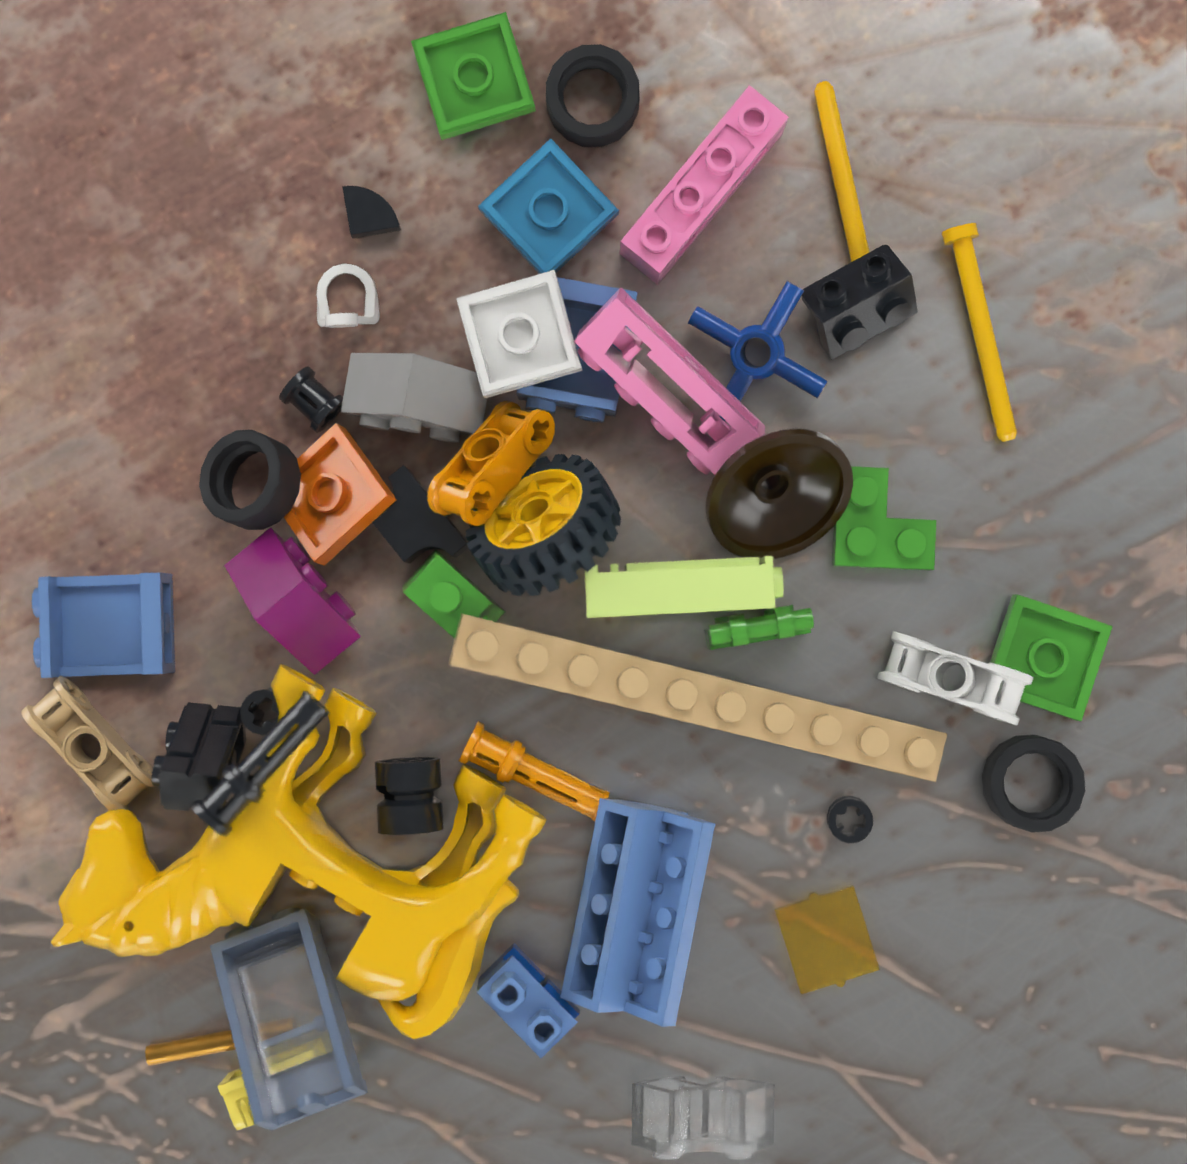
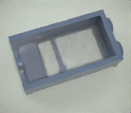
[210,908,368,1131]

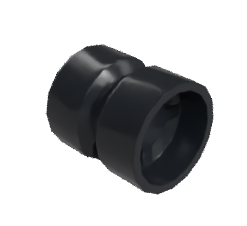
[375,757,444,835]

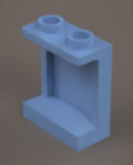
[516,277,638,423]
[32,572,175,678]

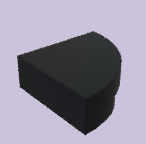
[342,186,401,239]

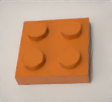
[284,423,397,566]

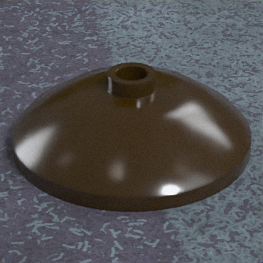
[706,429,853,559]

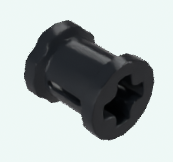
[279,366,343,433]
[240,688,279,735]

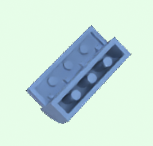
[560,798,715,1027]

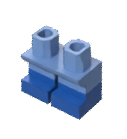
[476,943,580,1058]

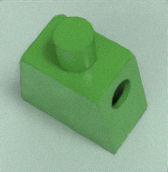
[402,549,506,639]

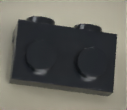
[801,245,918,360]

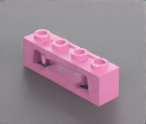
[620,85,789,285]
[574,288,765,475]

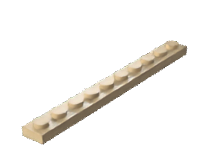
[448,613,947,782]

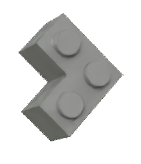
[341,353,487,443]

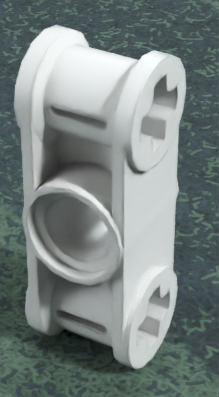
[877,631,1034,726]

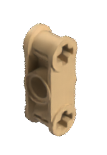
[21,676,155,811]

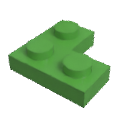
[832,466,936,571]

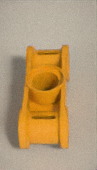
[428,400,555,526]

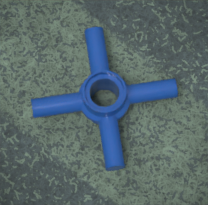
[688,281,828,421]

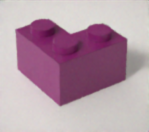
[224,527,361,675]

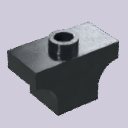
[372,465,469,564]

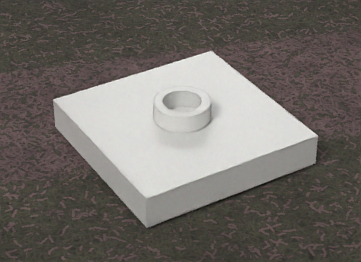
[456,270,583,398]

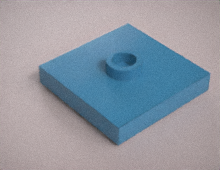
[478,138,619,274]

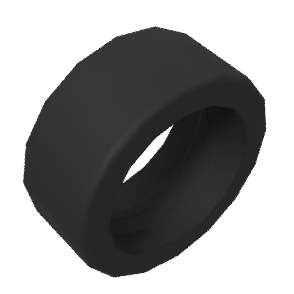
[546,44,640,147]
[199,430,301,530]
[982,735,1085,833]

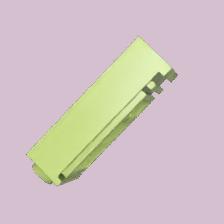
[585,556,784,618]

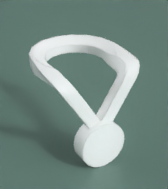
[316,264,380,328]

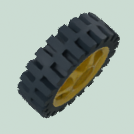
[466,454,621,596]

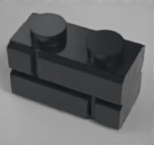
[152,702,246,811]

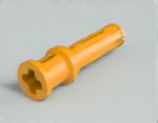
[458,721,610,821]

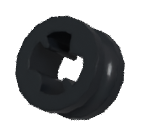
[827,795,873,843]

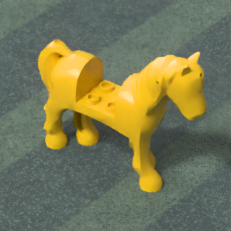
[51,664,547,1039]

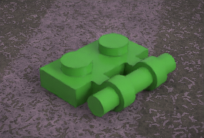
[704,605,814,650]

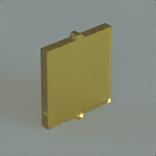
[774,885,880,994]

